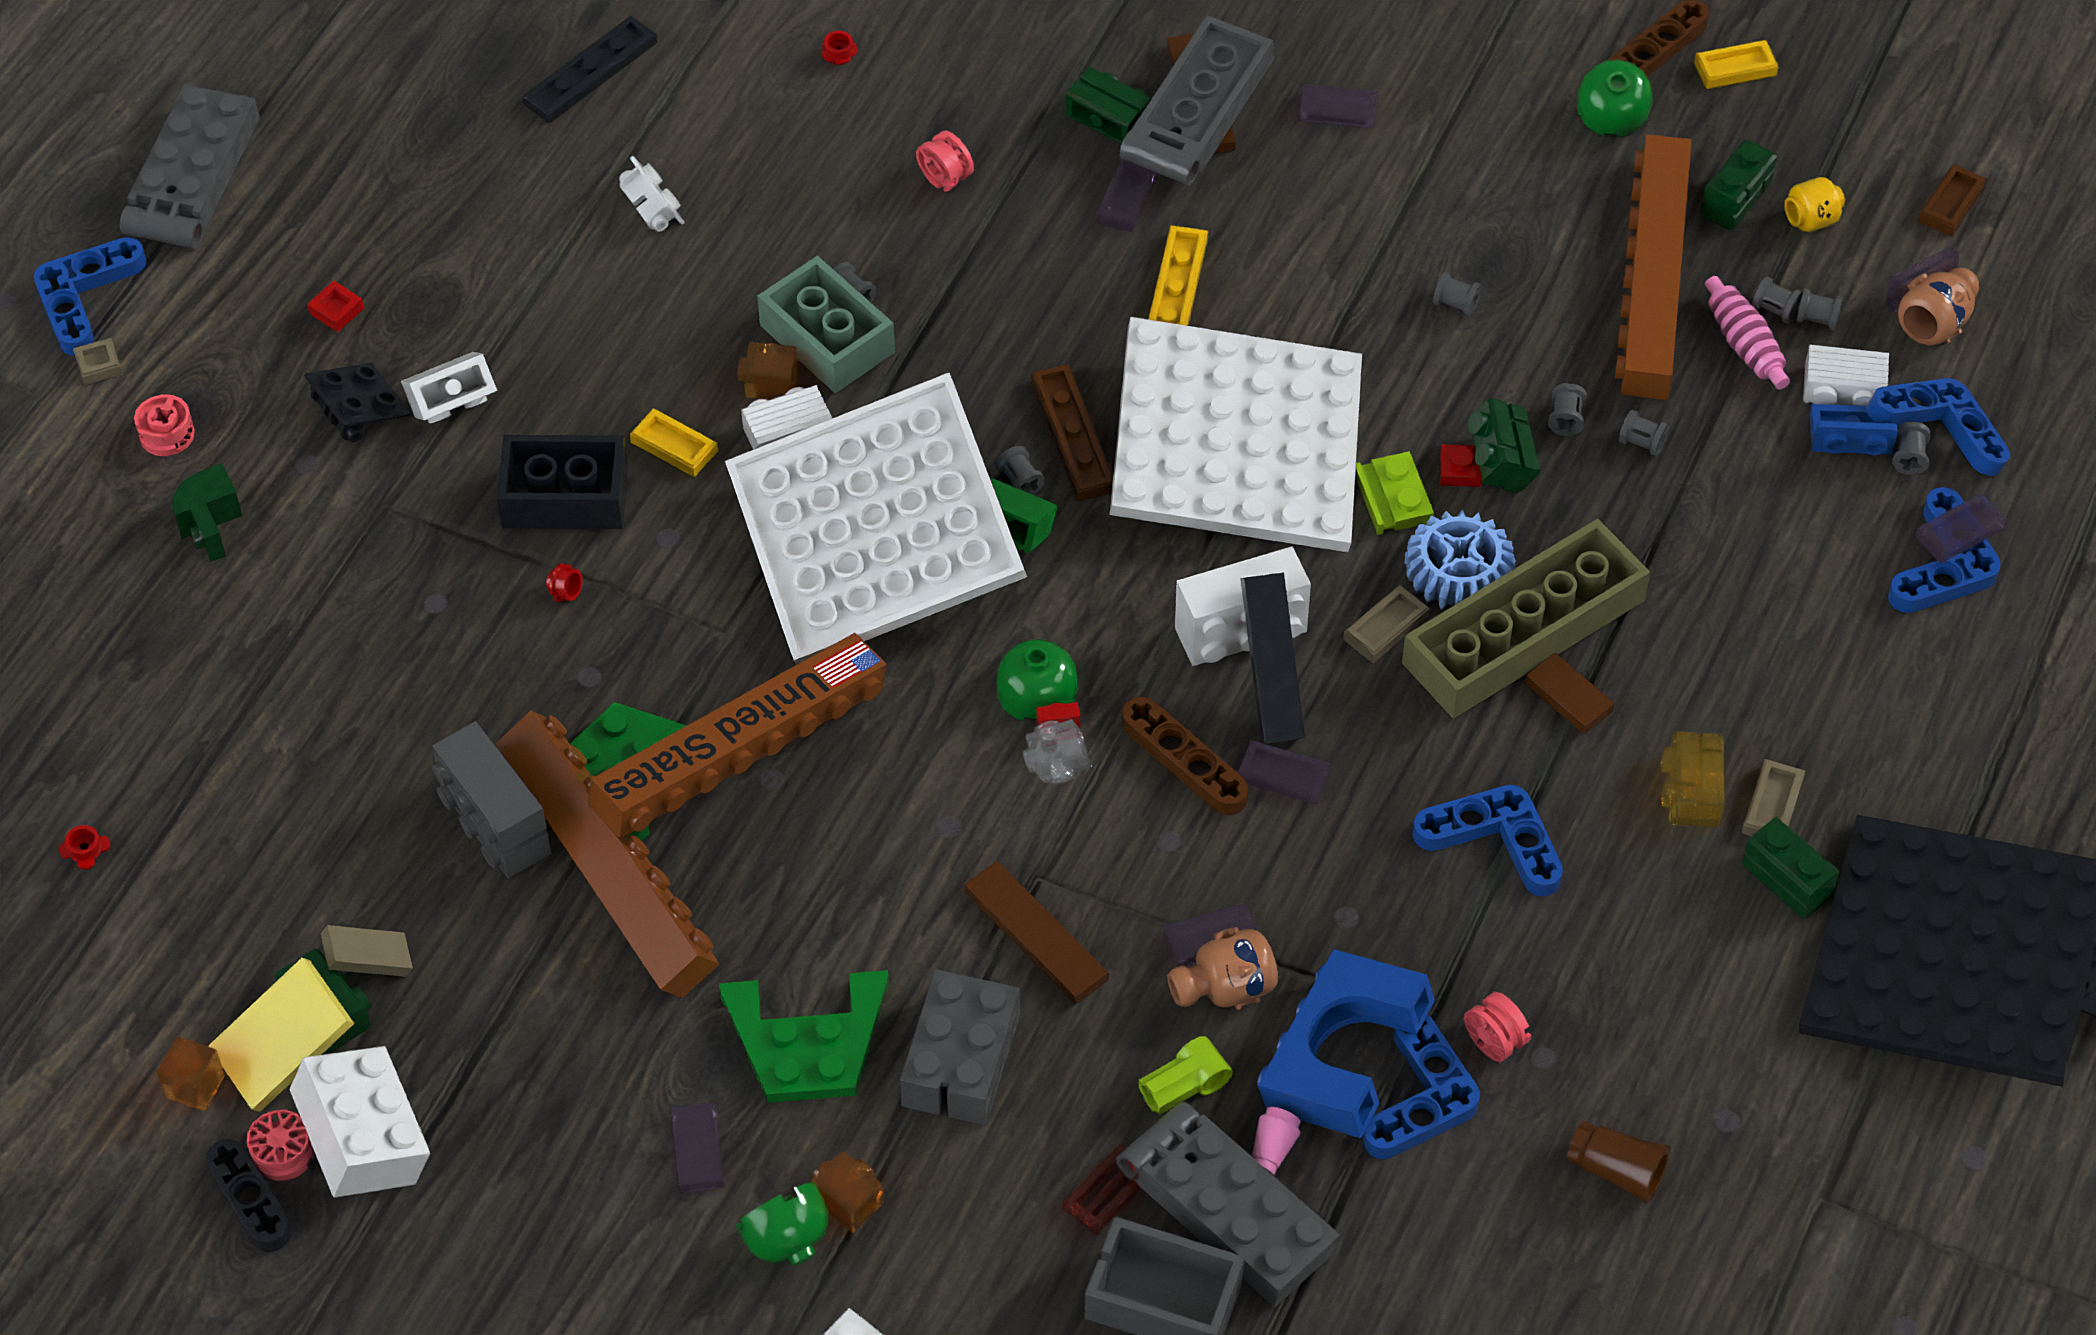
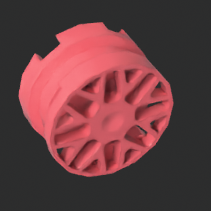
[916,130,974,192]
[134,395,195,456]
[1464,992,1531,1062]
[247,1110,314,1181]

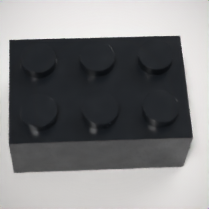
[497,435,628,529]

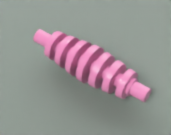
[1705,276,1790,390]

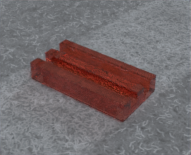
[1062,1143,1142,1236]

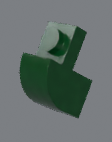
[173,463,242,562]

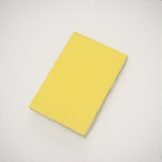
[208,958,354,1112]

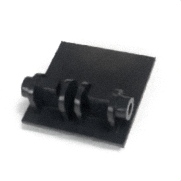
[304,363,411,442]

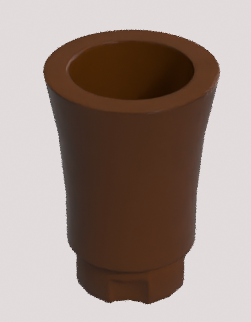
[1567,1121,1671,1204]

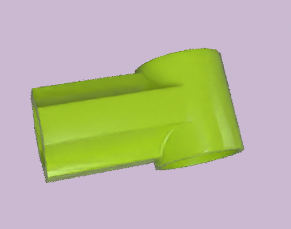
[1139,1036,1233,1115]

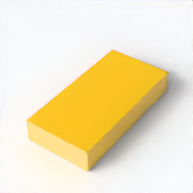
[1694,40,1778,89]
[630,408,718,477]

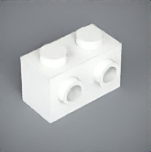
[401,352,497,423]

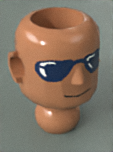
[1898,267,1979,346]
[1167,927,1278,1010]

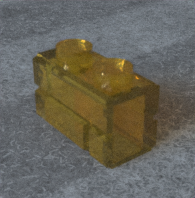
[1661,731,1724,827]

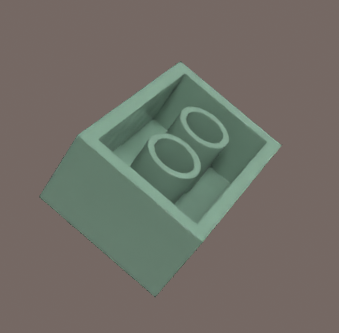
[757,255,895,394]

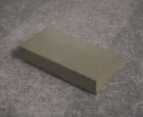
[1343,585,1430,663]
[1742,759,1806,836]
[321,925,413,977]

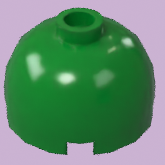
[1577,59,1653,137]
[996,639,1078,721]
[735,1182,828,1267]

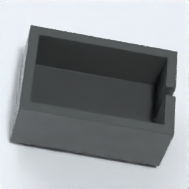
[431,721,551,879]
[900,969,1020,1126]
[1085,1217,1245,1335]

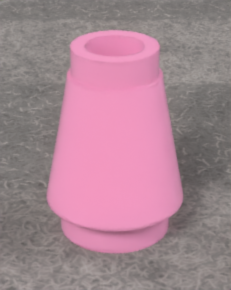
[1252,1107,1301,1176]

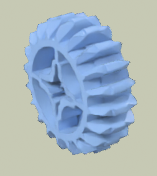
[1404,510,1515,610]

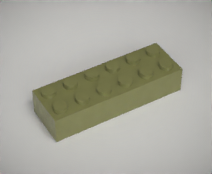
[1402,519,1650,719]

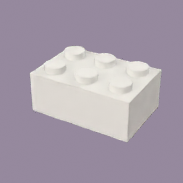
[1175,546,1311,666]
[289,1046,430,1198]

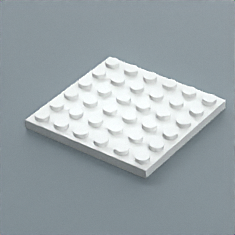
[1110,317,1362,552]
[725,373,1027,665]

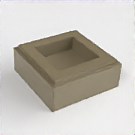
[73,338,123,386]

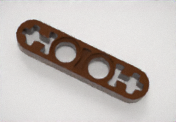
[1608,0,1709,77]
[1122,697,1248,815]

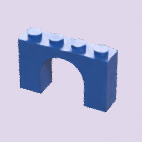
[1258,949,1435,1138]

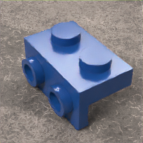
[1809,404,1898,455]

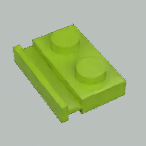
[1355,451,1434,535]

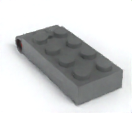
[1120,15,1275,185]
[120,85,260,249]
[1116,1101,1340,1308]

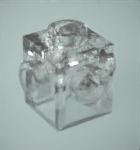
[1023,719,1092,785]

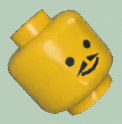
[1784,177,1845,232]

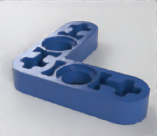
[34,237,146,356]
[1866,378,2010,476]
[1888,487,2001,613]
[1412,785,1563,896]
[1363,1015,1480,1159]

